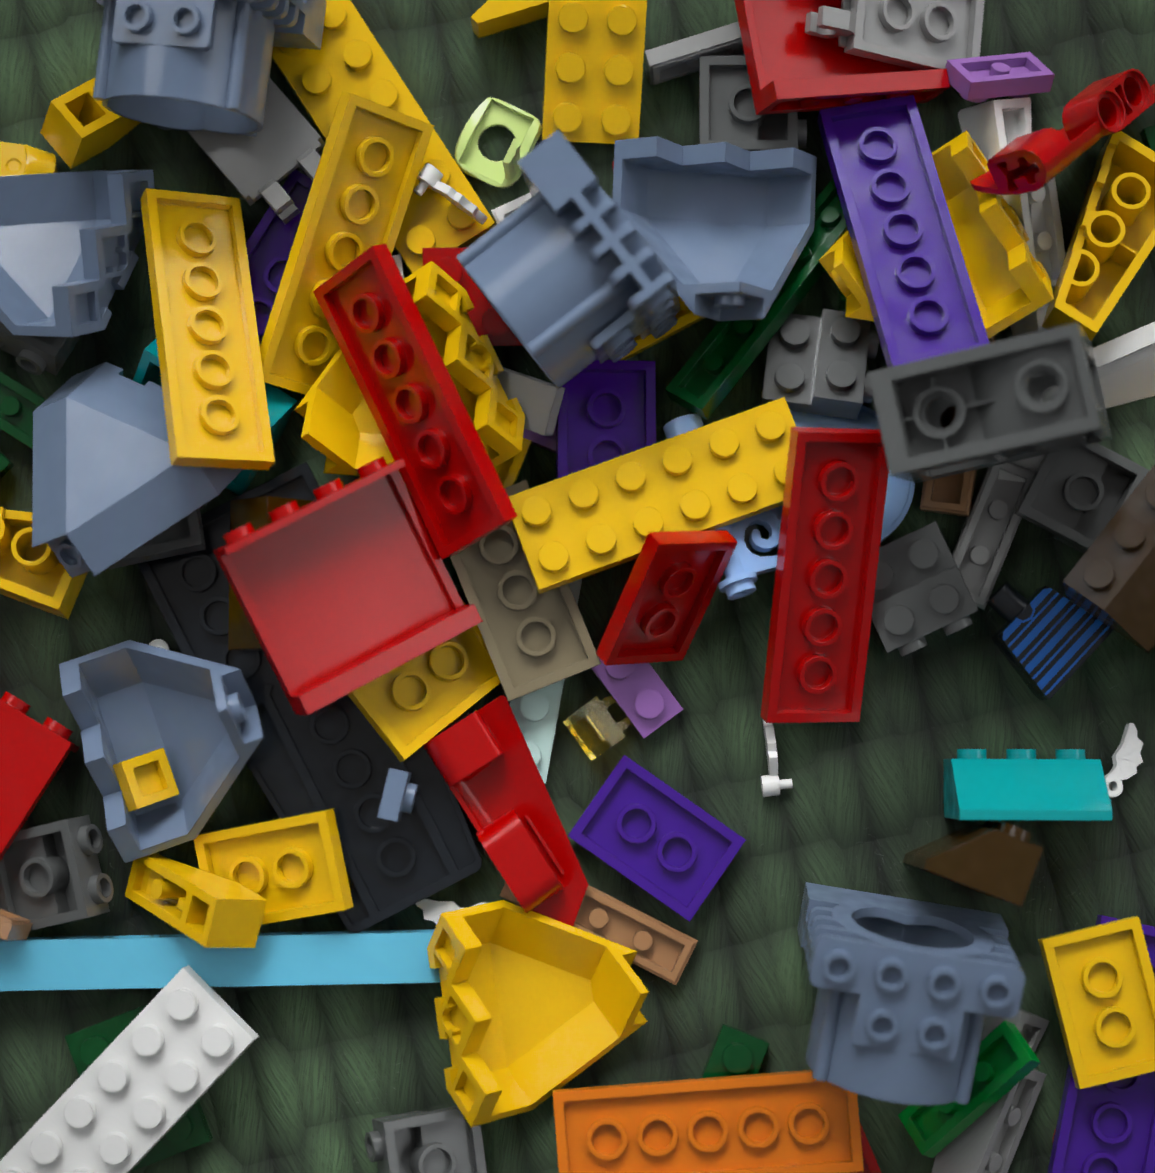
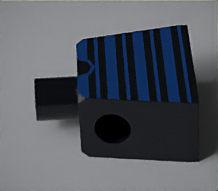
[986,581,1113,701]

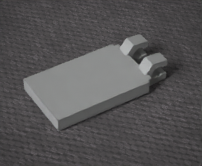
[805,0,985,70]
[187,77,325,224]

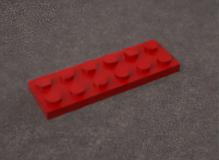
[313,243,518,560]
[760,427,889,723]

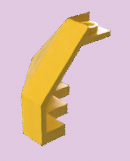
[818,130,1054,339]
[294,261,525,479]
[427,900,649,1127]

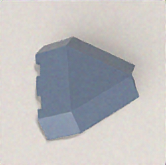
[613,136,817,321]
[0,170,155,337]
[32,362,243,578]
[59,640,263,863]

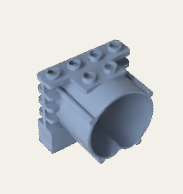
[93,0,327,137]
[456,130,681,389]
[797,882,1025,1105]

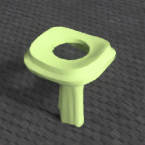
[455,98,542,188]

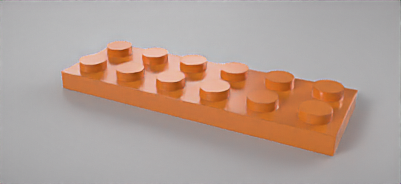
[553,1070,864,1173]

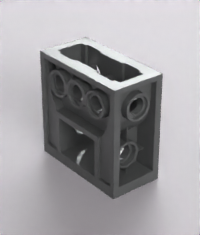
[868,323,1113,483]

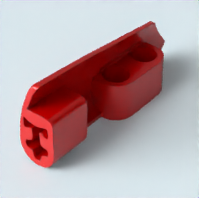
[970,68,1155,195]
[423,695,589,926]

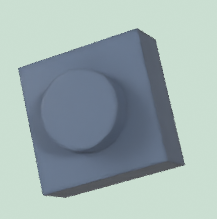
[377,768,418,822]

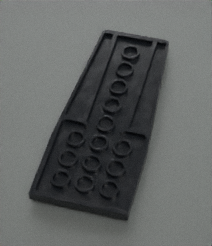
[138,462,482,933]

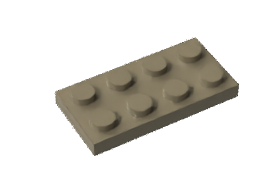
[450,480,601,702]

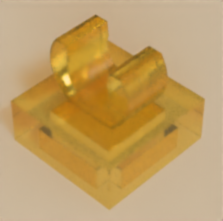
[563,696,631,761]

